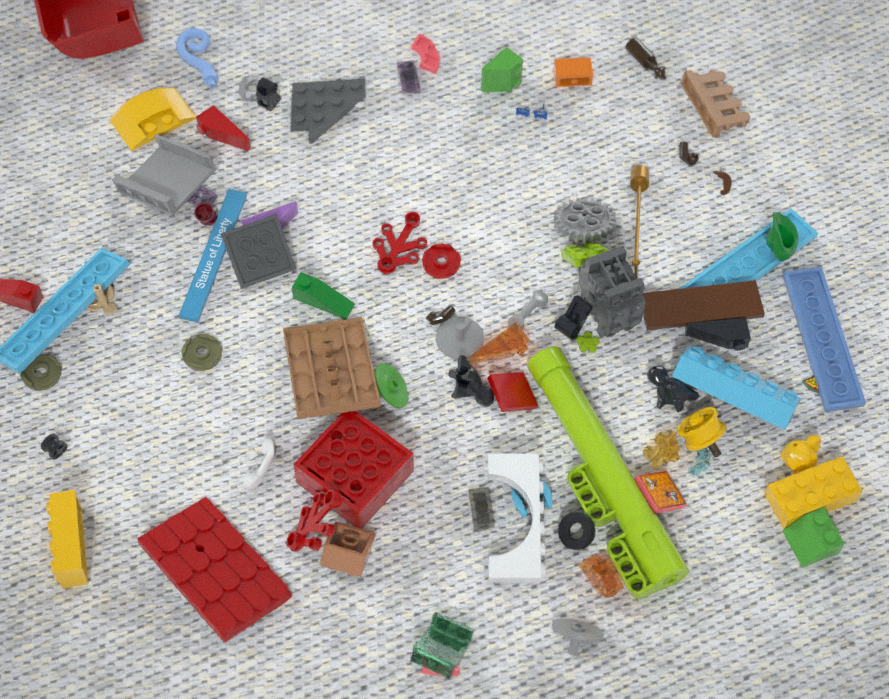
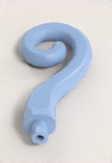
[176,28,218,88]

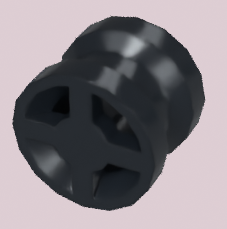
[41,433,68,460]

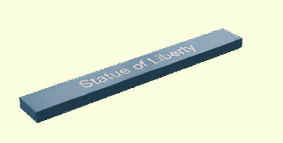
[179,189,247,323]

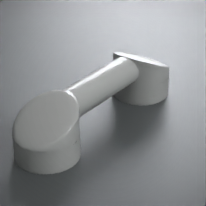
[508,291,548,334]

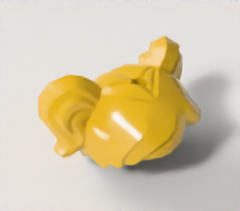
[781,435,821,475]

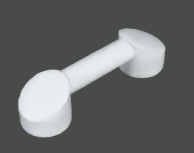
[243,438,275,490]

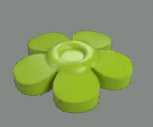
[576,332,600,353]

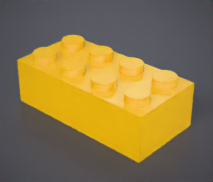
[764,456,863,529]
[46,490,88,589]

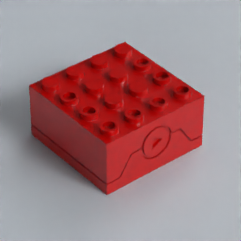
[293,411,414,529]

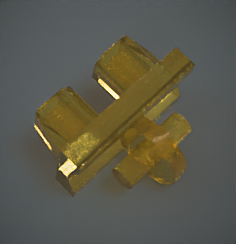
[643,430,680,471]

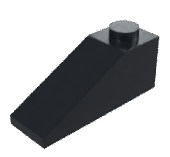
[685,318,751,351]

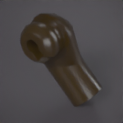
[426,305,455,325]

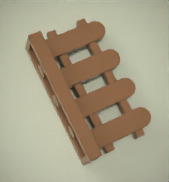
[680,69,750,138]

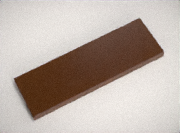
[642,280,765,331]

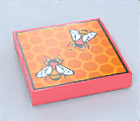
[634,471,687,514]

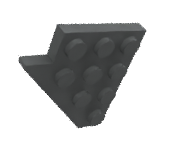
[290,78,366,144]

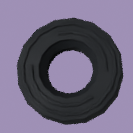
[558,512,596,550]

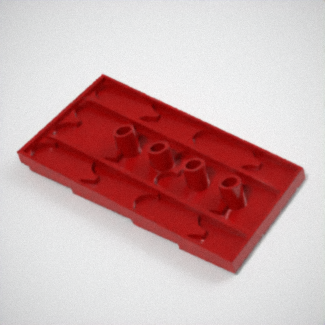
[137,497,292,643]

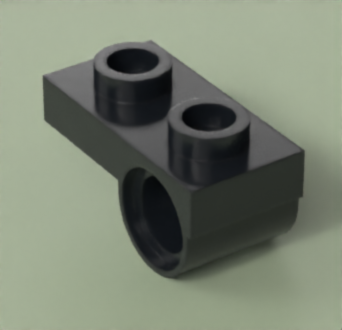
[554,295,593,340]

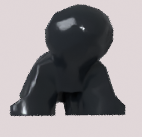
[448,355,494,407]
[647,365,699,412]

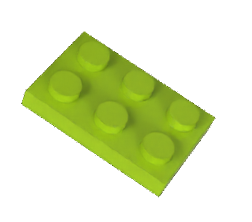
[560,241,609,268]

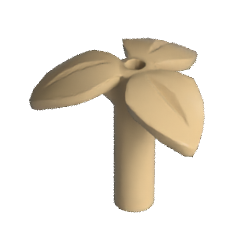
[86,284,117,314]

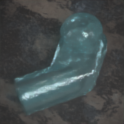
[688,448,711,477]

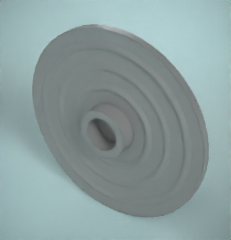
[436,317,484,359]
[552,618,604,656]

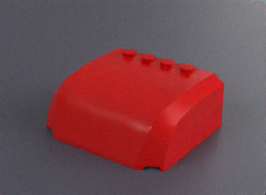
[34,0,144,59]

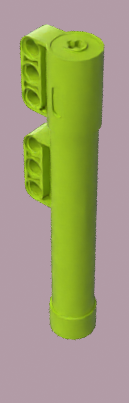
[527,346,689,599]

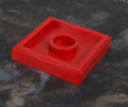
[487,372,538,412]

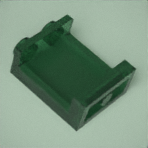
[410,612,474,679]

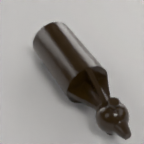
[625,37,667,80]

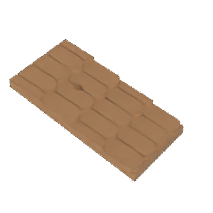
[283,317,381,420]

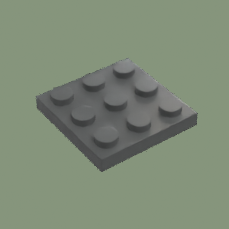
[220,214,296,289]

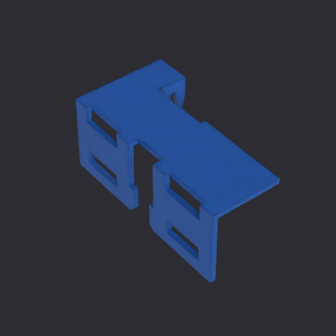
[516,104,548,120]

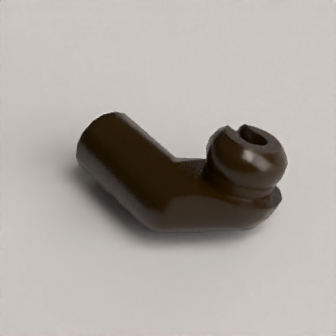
[679,142,699,166]

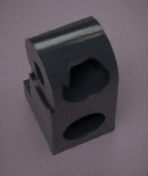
[256,77,281,111]

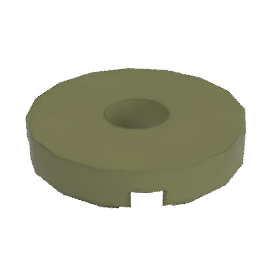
[182,334,222,371]
[20,354,61,391]

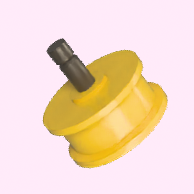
[676,407,727,458]

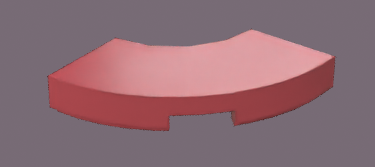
[411,33,440,74]

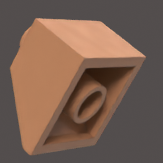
[320,521,376,577]

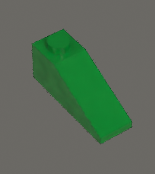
[292,272,355,319]

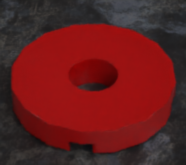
[422,243,461,279]

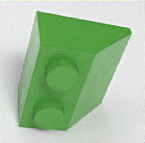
[481,47,523,92]
[782,508,845,568]

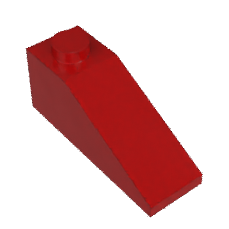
[196,105,251,151]
[0,279,43,313]

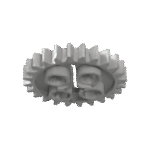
[553,198,616,243]

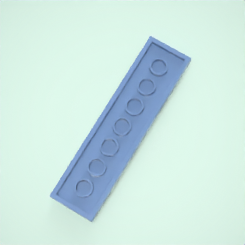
[783,267,866,412]

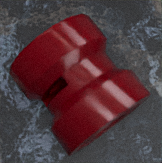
[194,203,217,226]

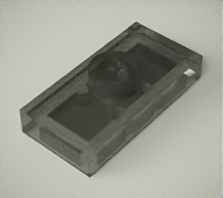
[468,487,495,530]

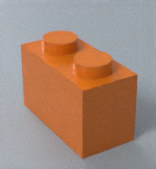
[553,57,593,87]

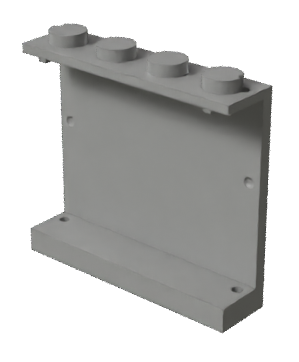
[112,134,217,216]

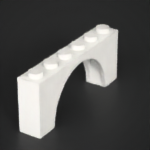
[487,453,545,583]

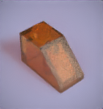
[578,554,624,599]

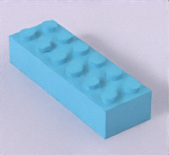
[672,346,801,430]

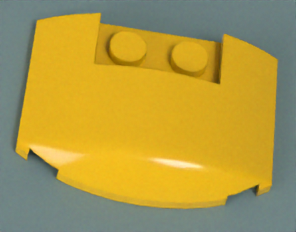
[110,88,196,151]

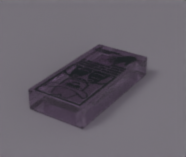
[396,60,421,95]

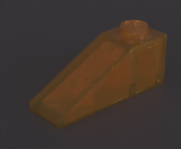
[468,322,530,365]

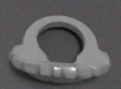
[239,75,261,101]

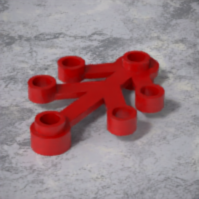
[372,211,427,274]
[286,489,343,552]

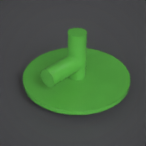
[374,363,409,408]

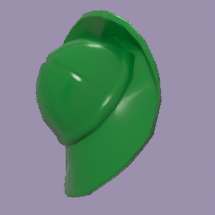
[766,212,798,261]

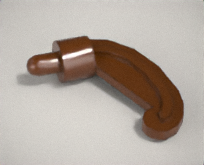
[714,170,732,195]

